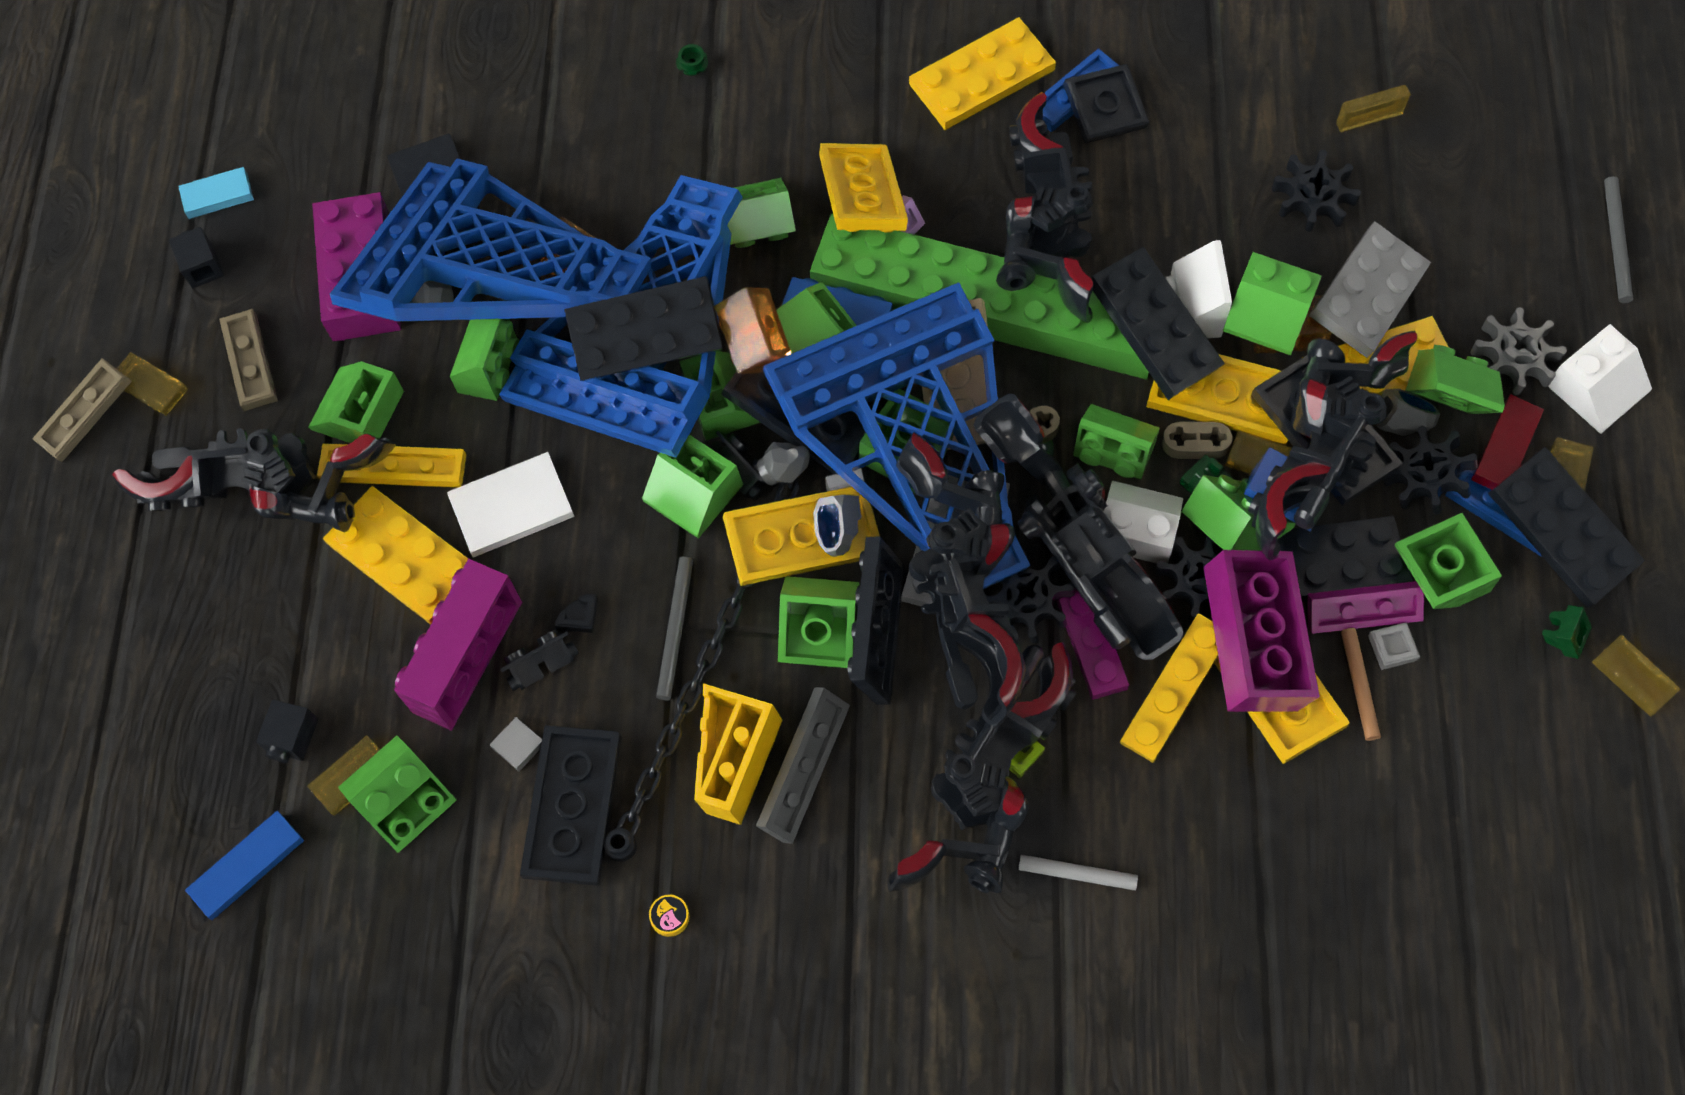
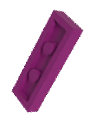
[1308,581,1424,634]
[1056,588,1129,700]

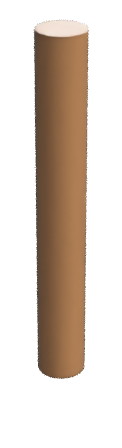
[1341,628,1381,741]

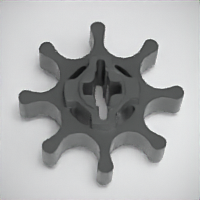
[1470,307,1567,395]

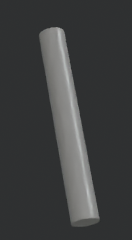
[1018,855,1138,891]

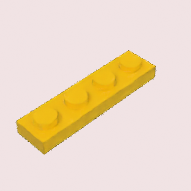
[317,443,466,487]
[1120,613,1218,763]

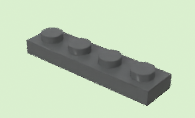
[756,687,850,844]

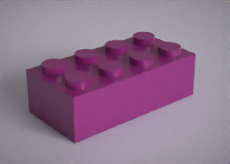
[312,192,401,341]
[1203,550,1320,712]
[394,558,522,731]

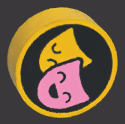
[649,895,689,937]

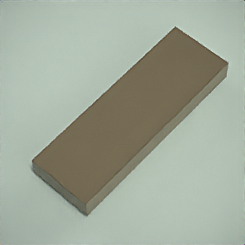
[219,309,278,411]
[32,358,132,462]

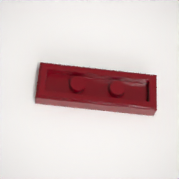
[1471,394,1544,490]

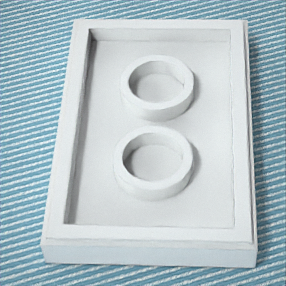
[447,452,575,557]

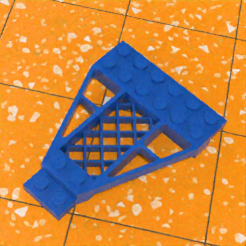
[330,159,651,321]
[499,175,743,458]
[763,282,1030,589]

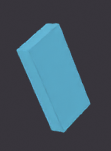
[178,167,254,219]

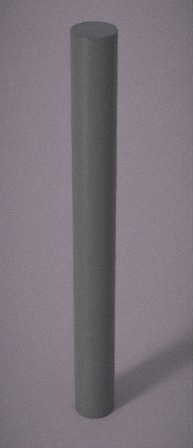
[1604,176,1634,303]
[656,557,694,700]

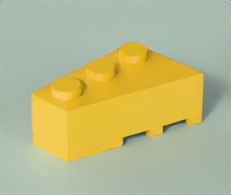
[694,683,783,825]

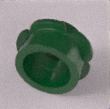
[676,44,708,76]

